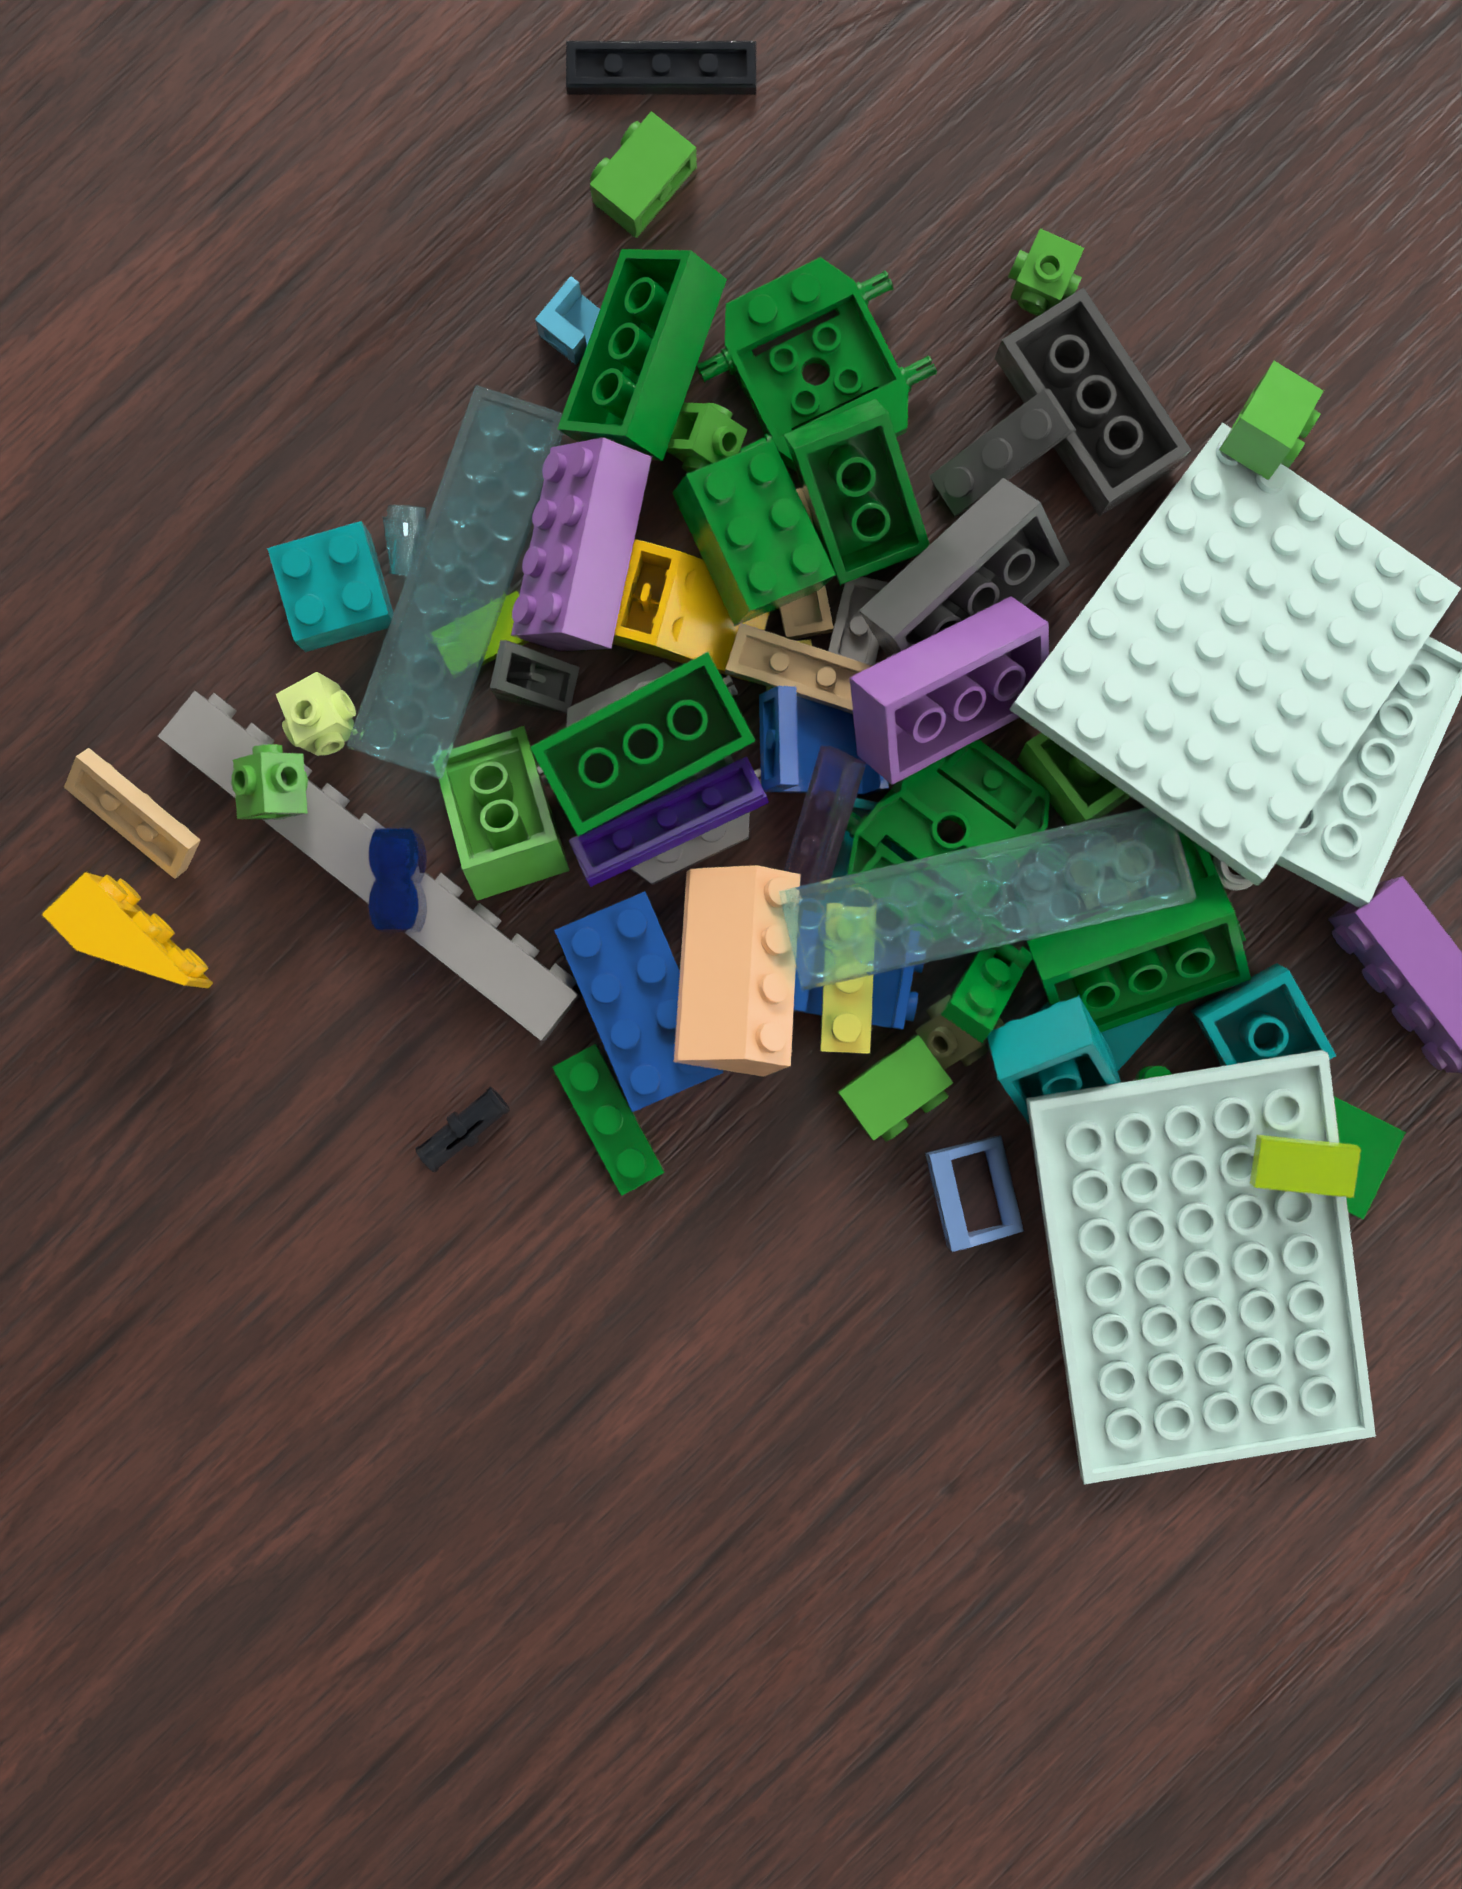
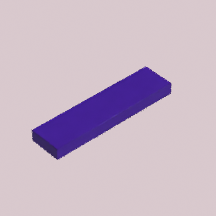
[569,756,769,887]

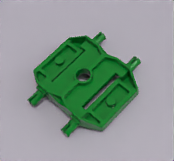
[696,257,937,471]
[827,739,1070,947]

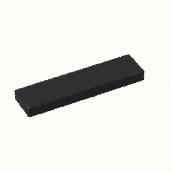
[566,41,756,95]

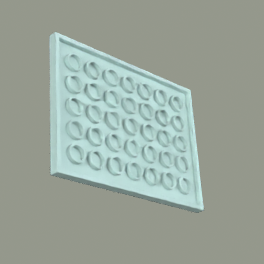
[1010,422,1461,886]
[1026,1050,1376,1484]

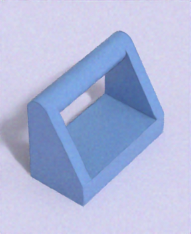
[925,1135,1024,1252]

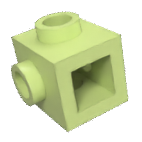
[276,672,359,756]

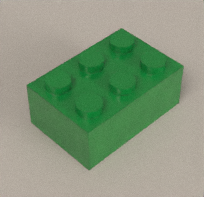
[784,399,930,585]
[672,440,836,626]

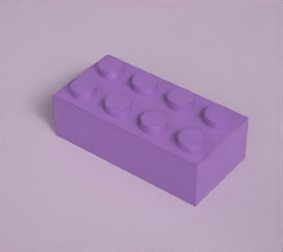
[511,438,652,651]
[850,596,1049,785]
[1328,876,1462,1073]

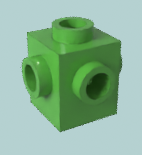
[1008,229,1084,315]
[666,403,747,473]
[231,744,308,820]

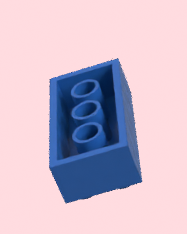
[555,891,724,1112]

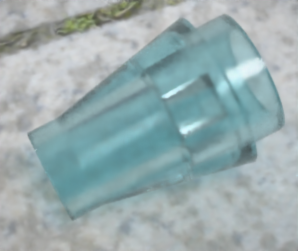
[382,505,431,576]

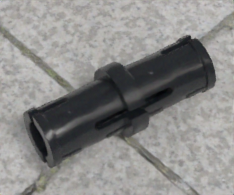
[415,1086,510,1172]

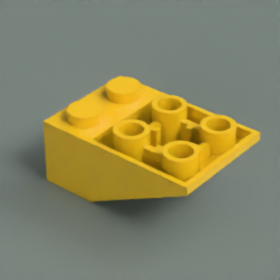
[612,539,770,682]
[42,872,213,988]

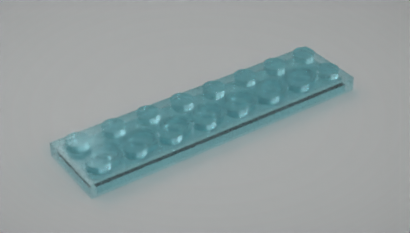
[347,385,564,779]
[779,808,1196,991]

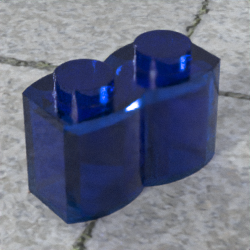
[368,828,427,933]

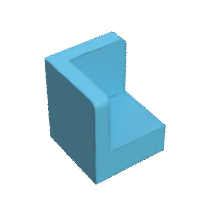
[535,276,600,365]

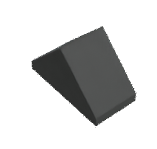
[490,640,580,714]

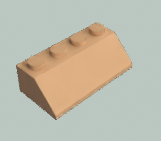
[674,865,800,1077]

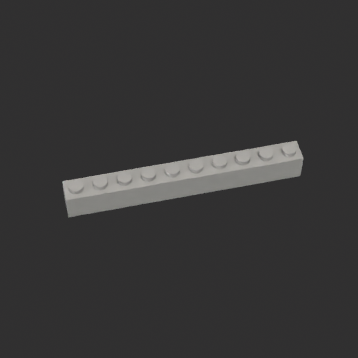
[158,691,581,1041]

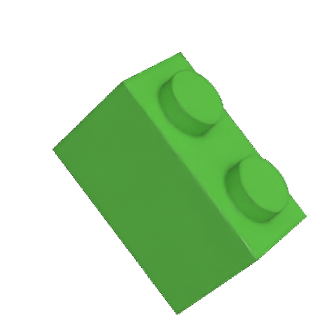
[590,111,697,238]
[1219,361,1323,480]
[837,1035,953,1142]

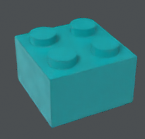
[267,521,397,652]
[1191,963,1336,1066]
[987,996,1121,1125]

